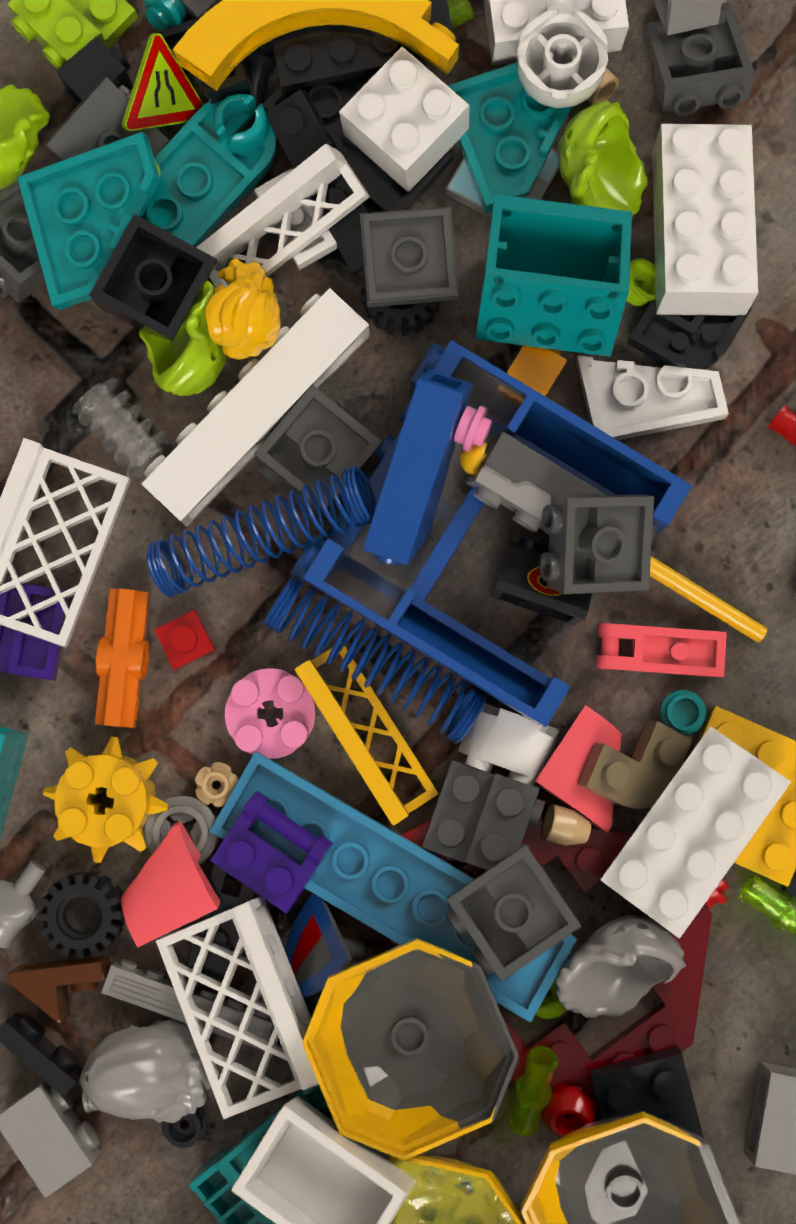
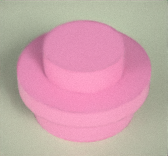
[453,406,492,453]

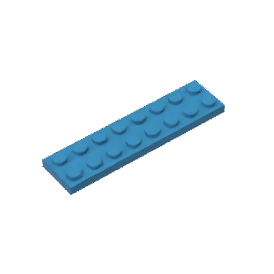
[210,751,577,1023]

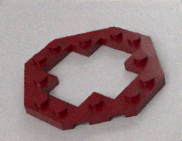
[459,819,712,1095]

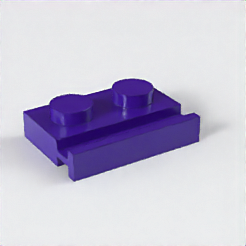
[0,581,71,681]

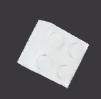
[339,46,469,192]

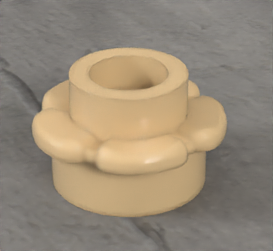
[195,762,239,808]

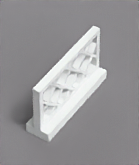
[0,438,131,648]
[156,897,319,1119]

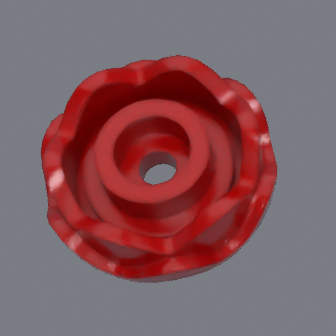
[540,1084,598,1138]

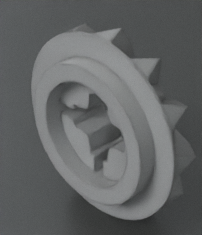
[145,796,218,864]

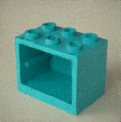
[475,194,632,357]

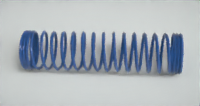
[146,466,377,597]
[263,575,487,744]

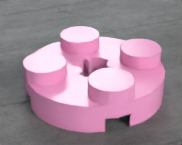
[225,668,316,759]

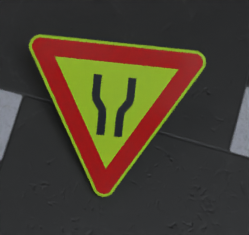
[122,33,204,132]

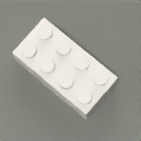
[652,124,758,316]
[601,726,791,939]

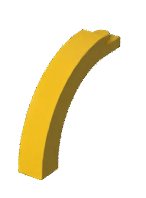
[173,0,459,91]

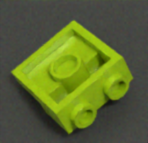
[7,0,138,69]

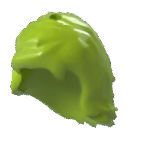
[0,84,50,190]
[558,100,648,218]
[139,280,226,396]

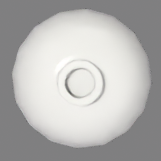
[516,9,608,108]

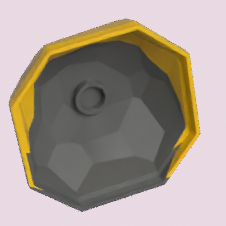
[302,938,519,1161]
[521,1111,740,1224]

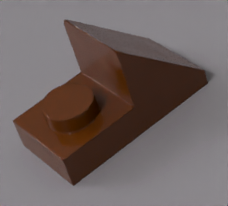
[8,955,111,1023]

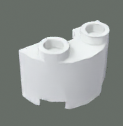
[458,703,560,786]

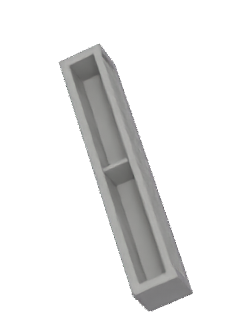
[101,959,274,1051]

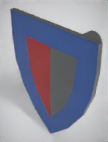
[285,893,365,998]

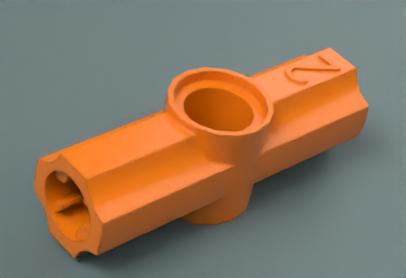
[95,588,151,728]

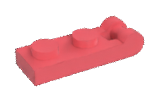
[595,623,727,678]

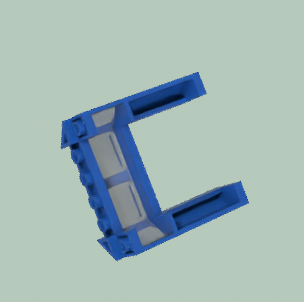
[290,340,692,727]

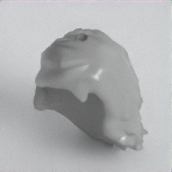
[556,915,686,1018]
[79,1018,213,1123]

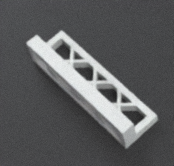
[196,144,370,287]

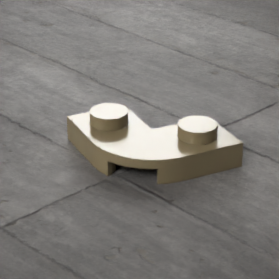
[577,720,692,809]

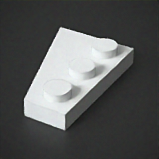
[576,355,729,440]

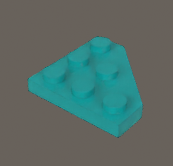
[448,62,572,214]
[17,132,160,310]

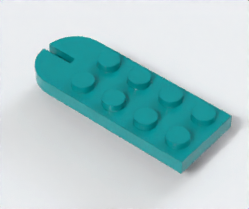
[141,94,278,247]

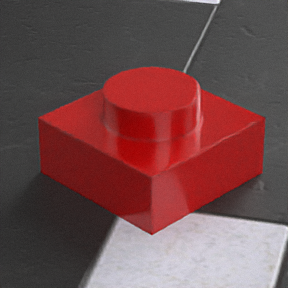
[154,610,216,671]

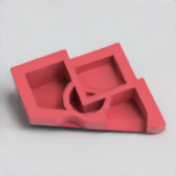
[534,705,622,834]
[120,820,221,948]

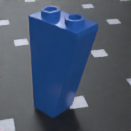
[363,369,473,565]

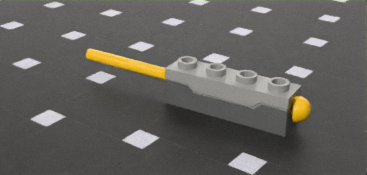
[460,432,767,643]

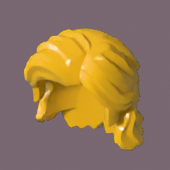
[205,258,281,360]

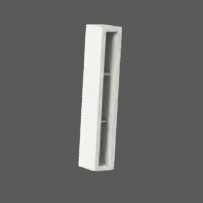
[141,288,370,527]

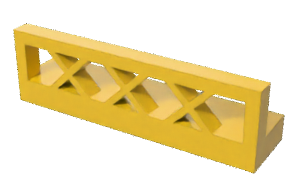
[294,641,439,826]

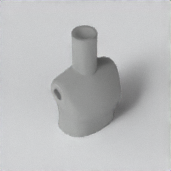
[0,860,46,949]

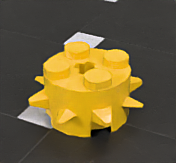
[43,736,169,863]

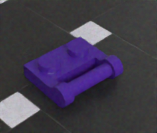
[210,790,334,913]

